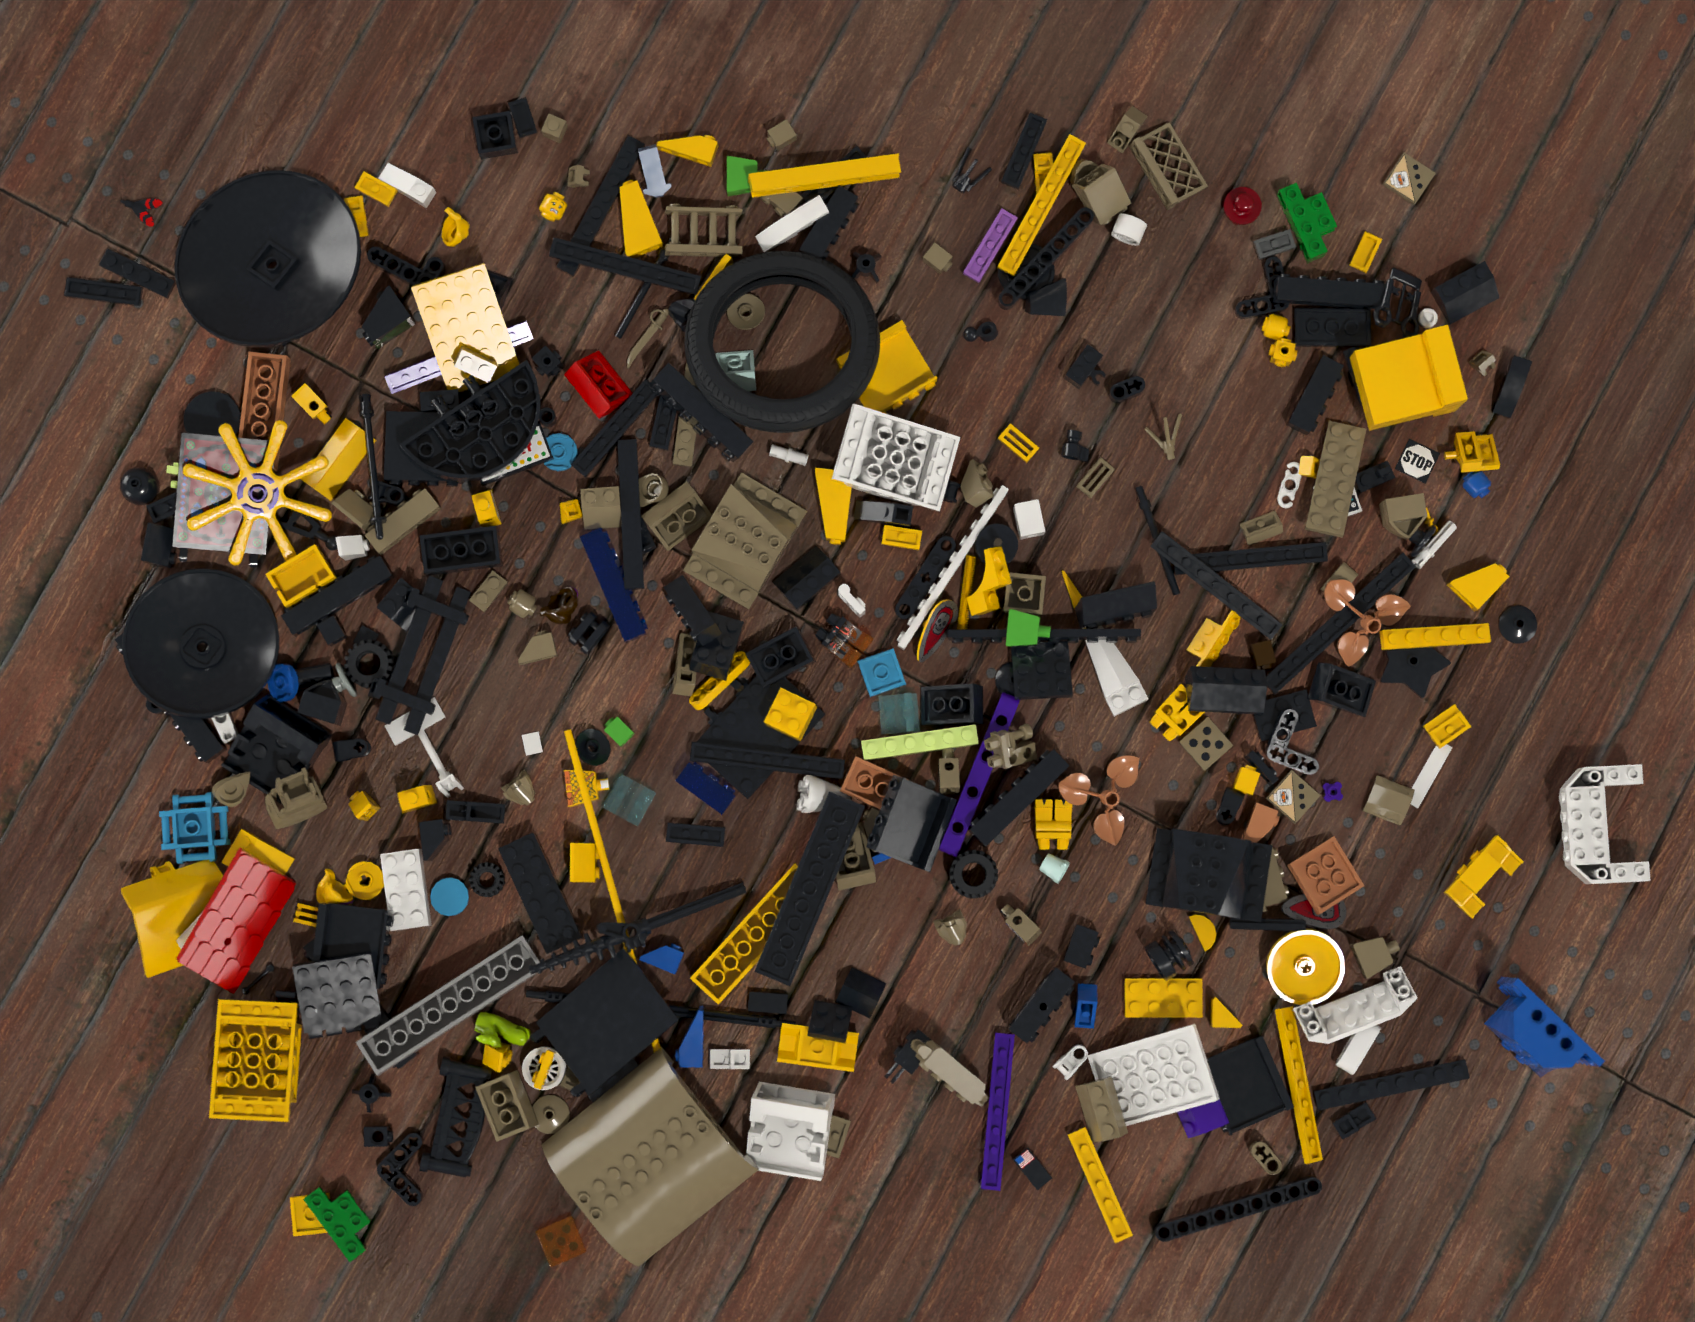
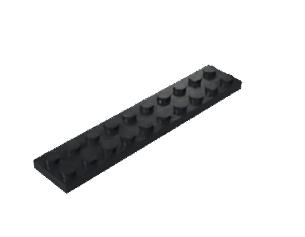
[754,791,865,986]

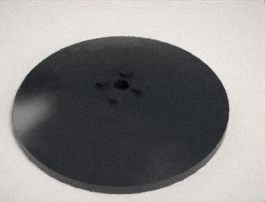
[122,569,280,719]

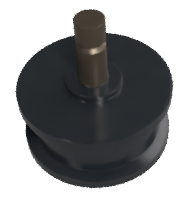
[975,524,1018,564]

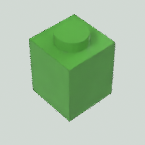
[604,717,635,747]

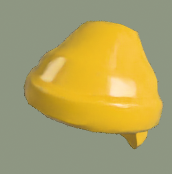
[442,207,470,247]

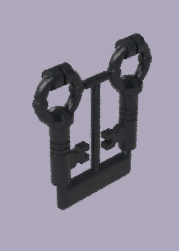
[1373,267,1422,338]

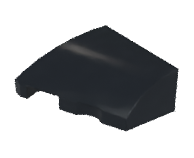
[1025,278,1067,316]

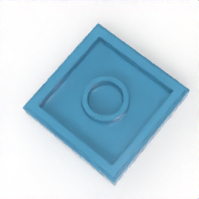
[857,648,906,697]

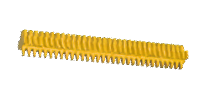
[957,555,976,630]

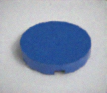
[268,663,299,702]

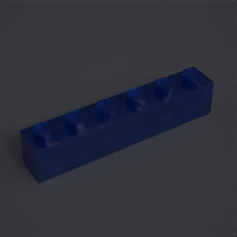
[580,528,648,643]

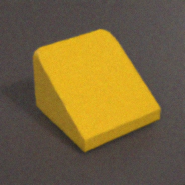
[1298,456,1320,479]

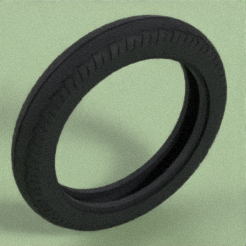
[684,251,880,433]

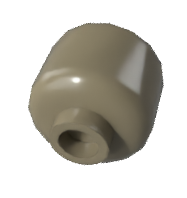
[507,590,537,618]

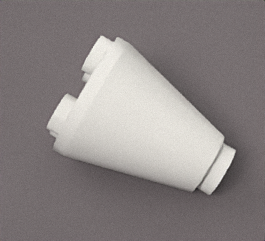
[796,775,851,813]

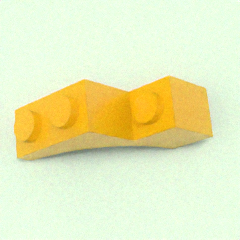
[967,547,1012,616]

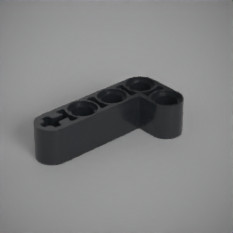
[367,247,446,286]

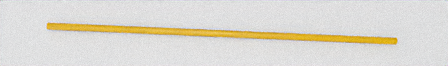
[564,729,661,1053]

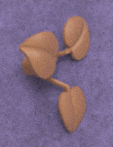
[1324,579,1411,667]
[1058,755,1139,846]

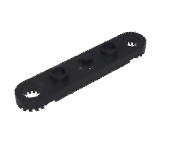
[895,536,956,620]

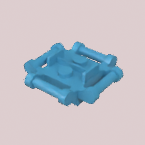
[159,792,231,864]

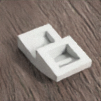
[709,1049,750,1069]

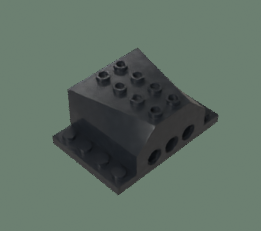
[1146,828,1273,922]

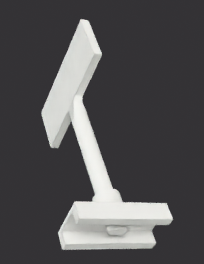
[385,697,464,798]

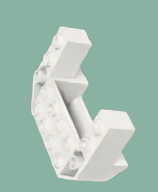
[1559,764,1650,884]

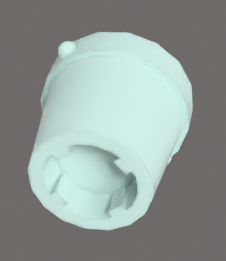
[1039,853,1070,884]

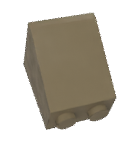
[1072,164,1131,225]

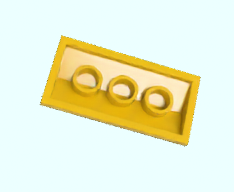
[301,418,377,501]

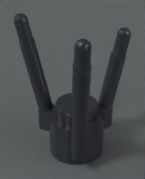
[952,147,992,194]

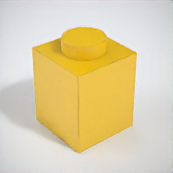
[1232,765,1260,796]

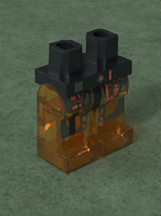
[815,613,874,669]

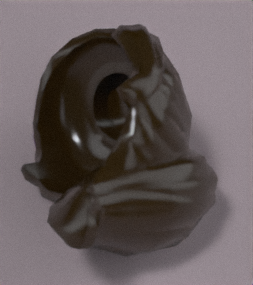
[539,587,578,624]

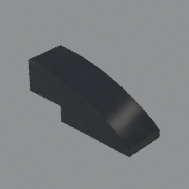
[1492,355,1532,418]
[443,800,505,824]

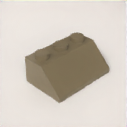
[641,481,712,551]
[475,1070,539,1142]
[1075,1076,1128,1142]

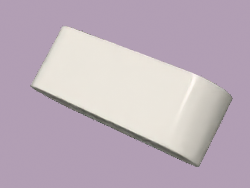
[1335,1025,1381,1075]

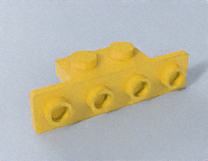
[1186,610,1241,667]

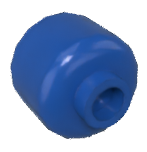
[1463,471,1491,499]

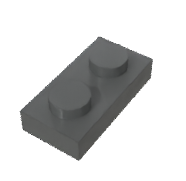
[1253,229,1296,260]

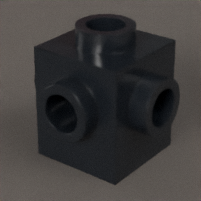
[532,345,563,378]

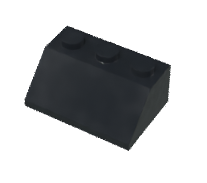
[1431,261,1500,325]
[772,546,841,611]

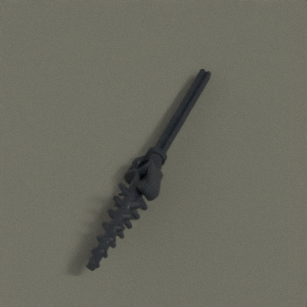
[529,882,747,974]

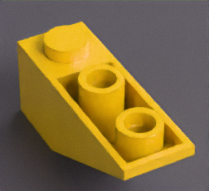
[482,1043,513,1072]

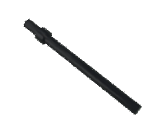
[614,237,671,339]
[1135,486,1180,596]

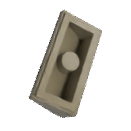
[1240,511,1283,546]

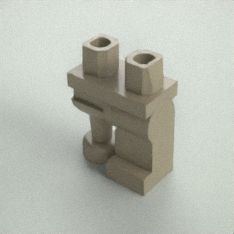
[984,724,1037,769]

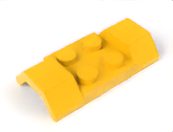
[777,1023,859,1072]

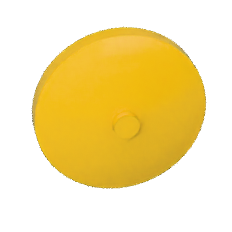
[1266,928,1345,1005]

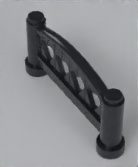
[419,1056,492,1178]

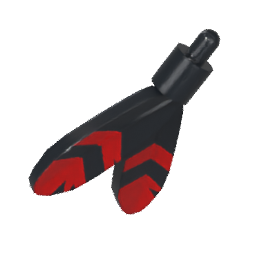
[120,198,163,227]

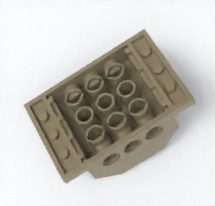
[683,472,807,610]

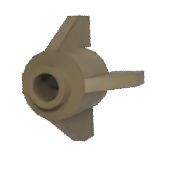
[501,770,536,806]
[933,909,967,945]

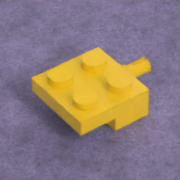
[1444,431,1500,473]

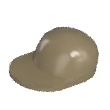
[639,473,669,507]

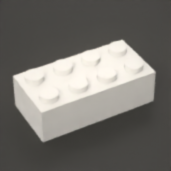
[380,849,432,931]

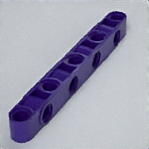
[939,692,1020,857]

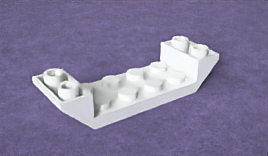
[1293,966,1417,1044]

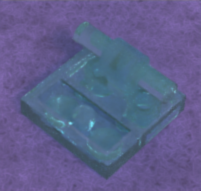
[878,693,920,735]

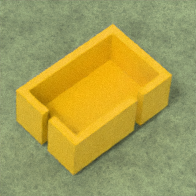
[265,544,337,608]

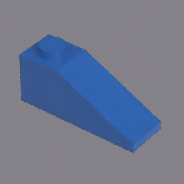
[676,1006,704,1068]

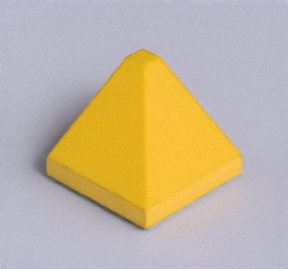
[560,499,583,524]

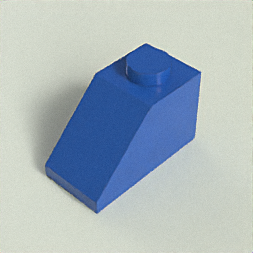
[639,943,685,974]
[1074,984,1098,1029]

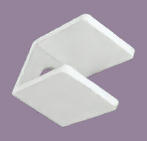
[1013,499,1045,540]

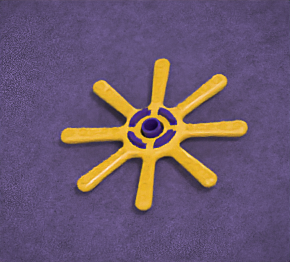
[183,420,332,566]

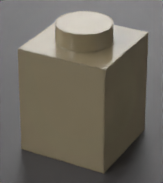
[541,114,568,144]
[766,119,797,151]
[923,242,953,275]

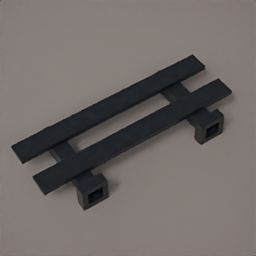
[368,575,471,735]

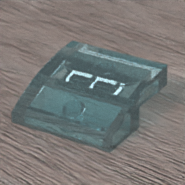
[602,773,656,827]

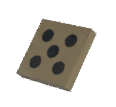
[1179,717,1233,771]

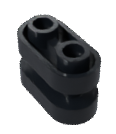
[568,611,610,655]

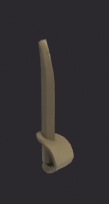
[627,308,669,369]

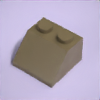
[580,486,622,530]
[331,489,374,532]

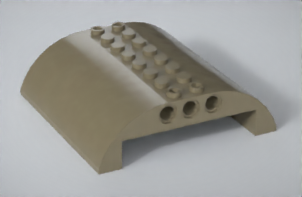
[542,1047,759,1266]

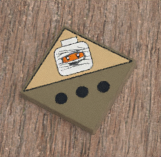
[1383,153,1436,205]
[1265,770,1321,824]

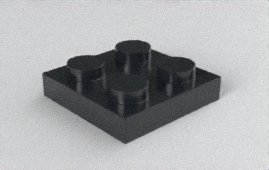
[807,1000,853,1043]

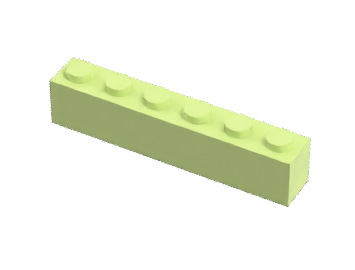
[861,724,979,761]

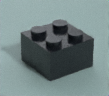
[472,111,518,160]

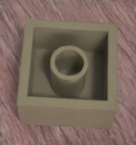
[1003,573,1046,617]

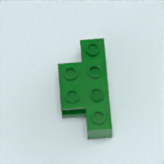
[1276,183,1337,263]
[303,1186,371,1262]

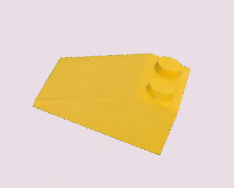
[221,829,295,875]

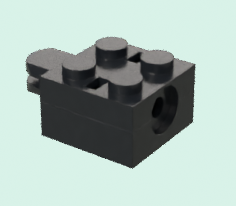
[884,1029,931,1084]

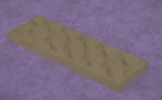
[1305,421,1367,538]

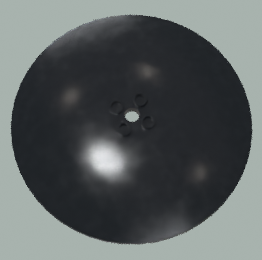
[175,170,361,347]

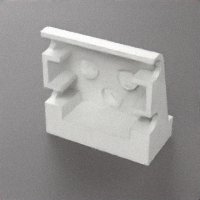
[746,1082,835,1181]

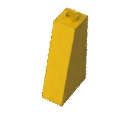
[620,180,663,258]
[815,468,852,545]

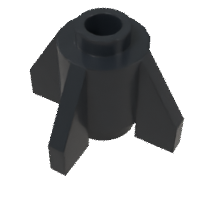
[851,251,882,283]
[669,298,695,333]
[352,1073,392,1113]

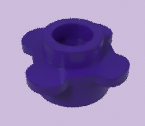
[1323,782,1343,802]

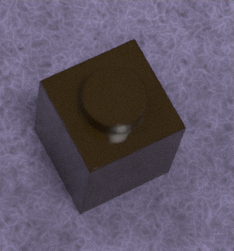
[1250,640,1276,670]

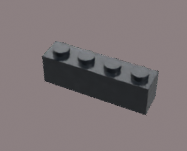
[799,185,860,260]
[1287,355,1344,435]
[663,575,722,646]

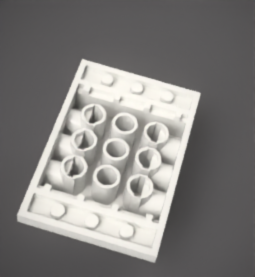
[832,404,960,511]

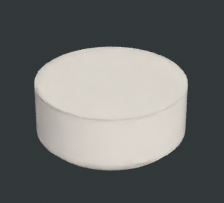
[1418,308,1438,328]

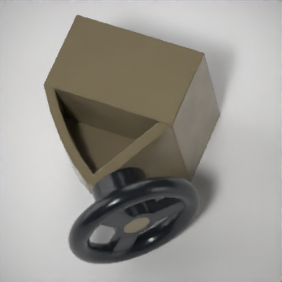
[1379,493,1436,557]

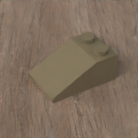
[835,822,876,891]

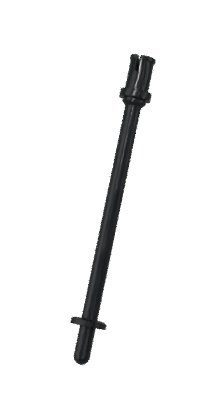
[359,394,387,540]

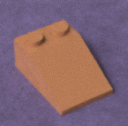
[840,756,908,810]

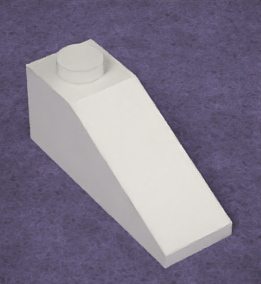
[378,163,436,208]

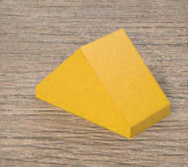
[1210,997,1243,1028]

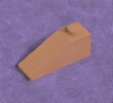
[1241,803,1280,843]

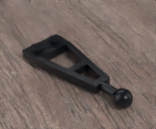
[278,492,338,551]

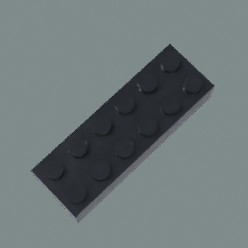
[649,363,754,462]
[969,749,1070,847]
[498,832,584,954]

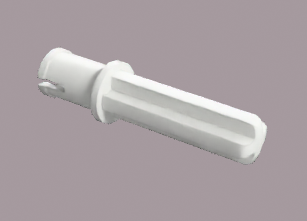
[1412,521,1457,569]

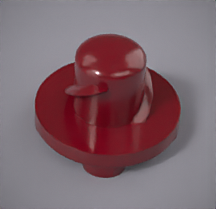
[1223,187,1262,225]

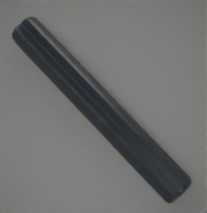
[1229,918,1306,931]

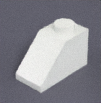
[335,535,370,561]

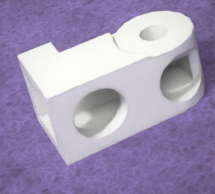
[212,713,238,744]

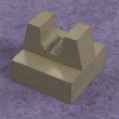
[567,165,590,188]
[1469,350,1496,376]

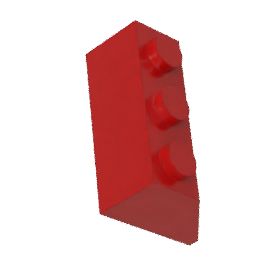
[564,351,633,419]

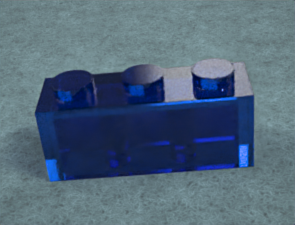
[675,762,736,815]

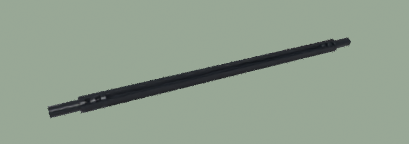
[526,990,796,1029]

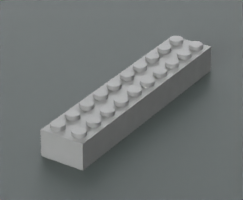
[356,935,540,1076]

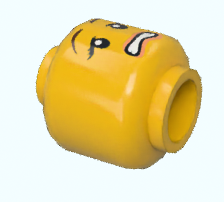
[539,192,567,222]

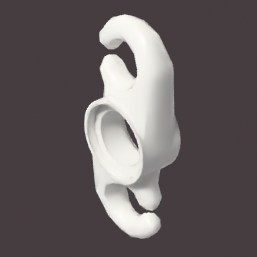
[1277,462,1302,508]

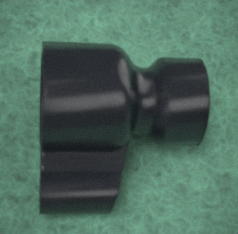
[1061,430,1090,462]

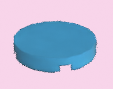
[544,433,578,472]
[430,878,469,916]

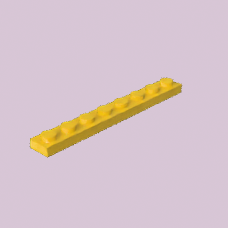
[997,134,1086,276]
[1275,1006,1323,1164]

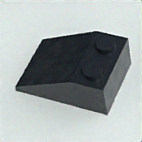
[745,627,816,688]
[1308,662,1376,717]
[921,683,983,725]

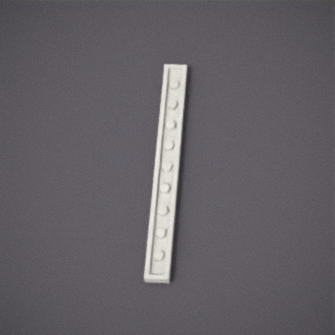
[897,485,1009,650]

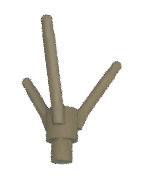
[1145,414,1182,460]

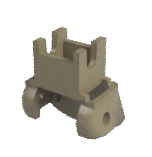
[265,768,328,829]

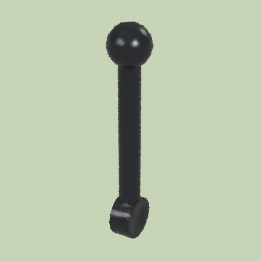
[242,964,274,995]

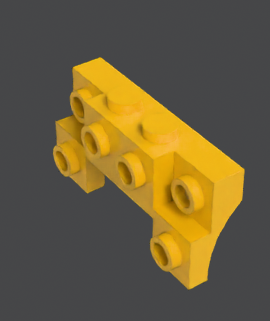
[1444,835,1524,919]

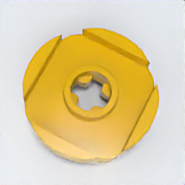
[345,861,384,900]

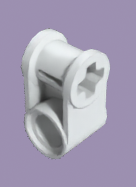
[1052,1044,1088,1080]

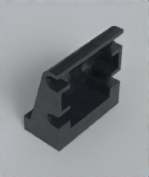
[221,694,333,805]

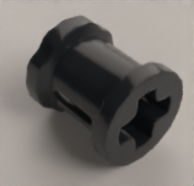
[943,481,961,503]

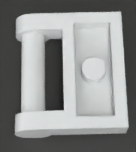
[838,584,866,618]

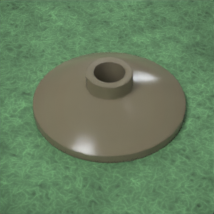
[727,294,765,330]
[532,1095,570,1134]

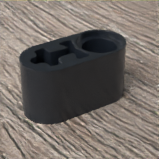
[1109,376,1145,403]

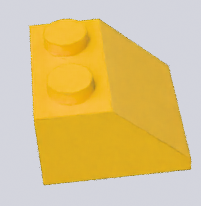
[570,843,600,883]

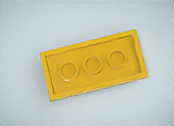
[1124,978,1203,1018]

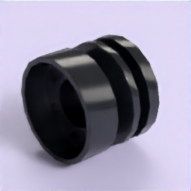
[1144,930,1194,981]

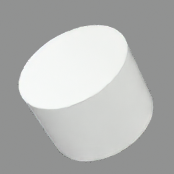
[1111,213,1147,246]

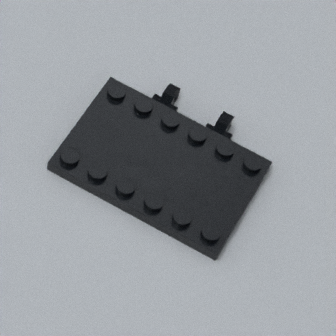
[697,676,825,799]

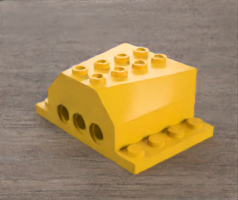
[209,1000,302,1122]

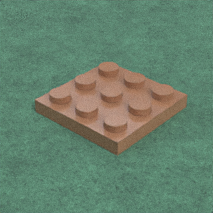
[1287,836,1364,915]

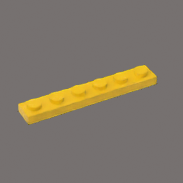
[1379,623,1491,650]
[1067,1127,1133,1243]

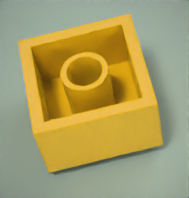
[764,688,817,742]

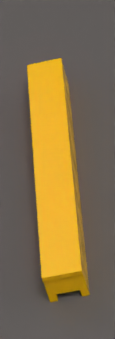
[748,154,901,198]

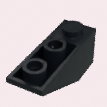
[854,500,913,528]

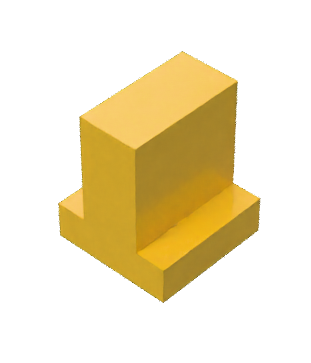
[1350,325,1468,431]

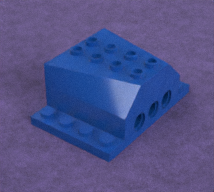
[1484,977,1605,1078]

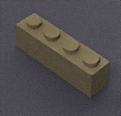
[364,489,441,555]

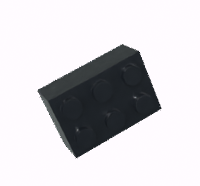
[690,611,744,681]

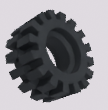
[469,862,505,897]

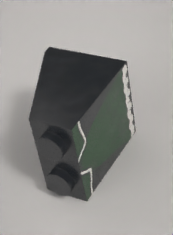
[362,285,416,349]

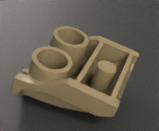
[1363,775,1415,826]

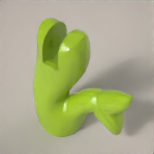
[475,1012,531,1048]

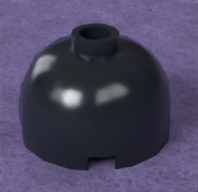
[120,467,160,505]

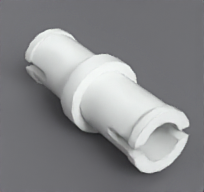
[769,444,809,466]

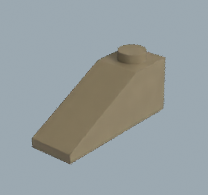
[672,633,697,696]

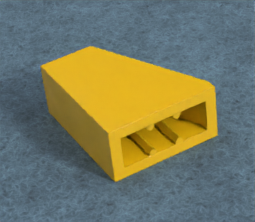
[1447,563,1510,611]

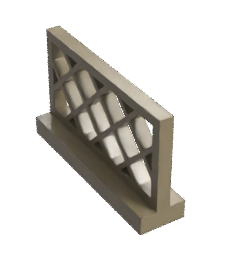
[1129,122,1208,210]

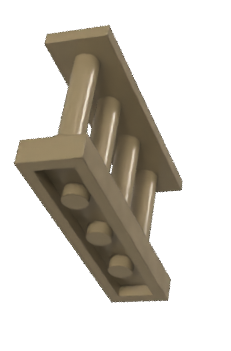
[665,204,742,258]

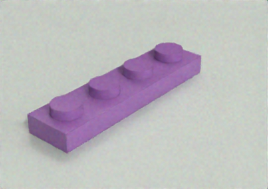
[963,208,1018,283]

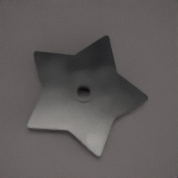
[1380,625,1451,698]

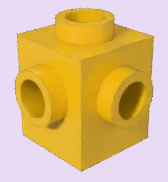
[1269,338,1298,367]

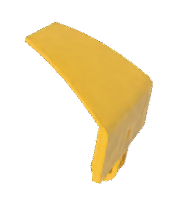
[121,860,223,978]

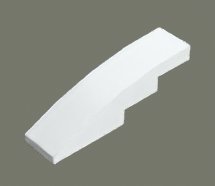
[755,195,829,253]

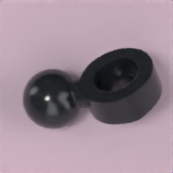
[963,322,998,342]

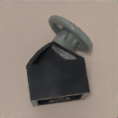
[297,663,357,726]

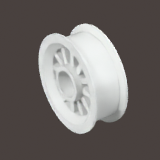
[522,1047,566,1090]

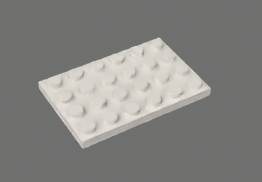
[1088,1024,1219,1126]

